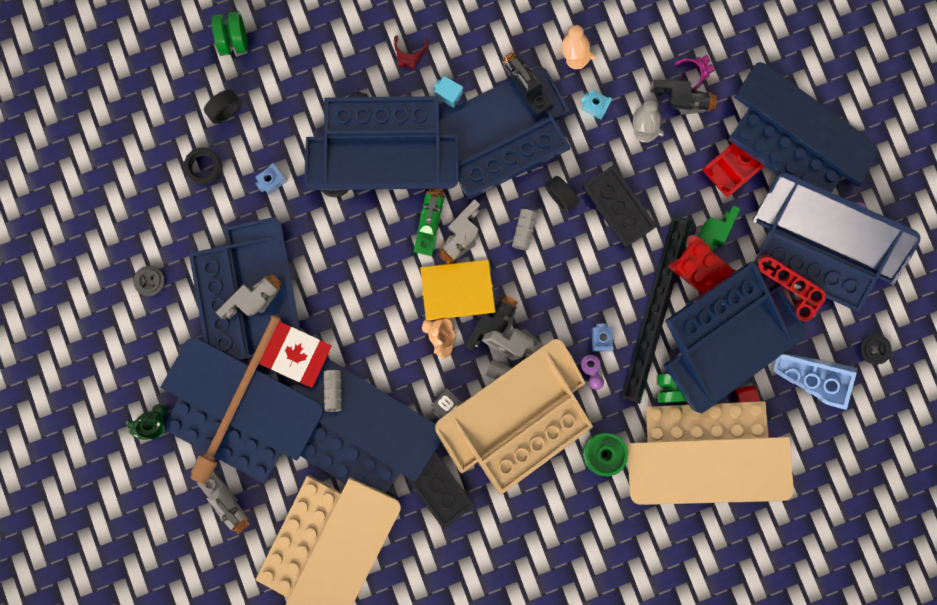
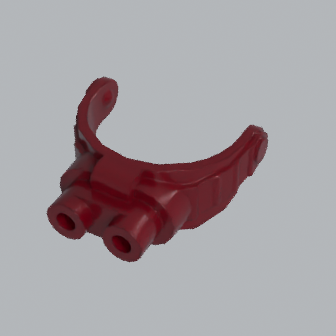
[394,35,429,69]

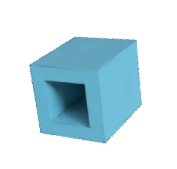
[433,76,463,108]

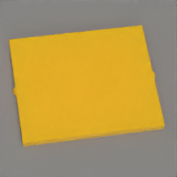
[420,260,495,320]

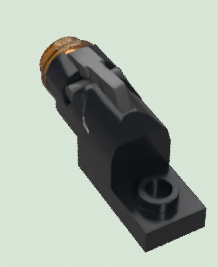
[503,52,553,117]
[650,80,717,115]
[465,295,518,351]

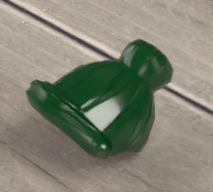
[126,404,167,440]

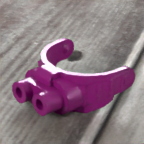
[674,55,715,92]

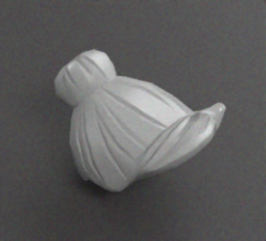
[633,99,664,143]

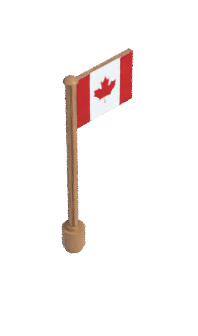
[190,315,332,484]

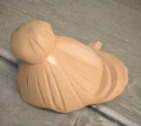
[562,25,596,69]
[422,318,456,359]

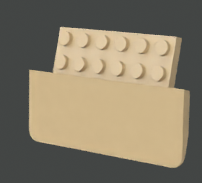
[435,339,593,495]
[627,401,794,505]
[256,475,401,605]

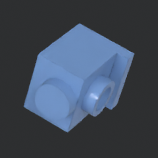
[255,163,287,195]
[591,324,614,352]

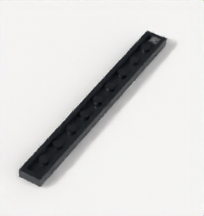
[621,217,692,404]

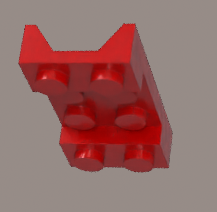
[702,143,764,198]
[668,235,737,294]

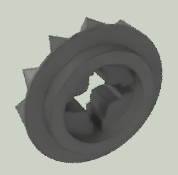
[133,266,165,296]

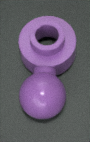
[581,355,604,390]

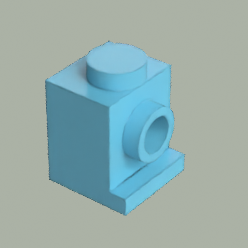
[581,90,612,120]

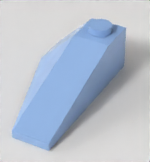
[773,353,857,410]

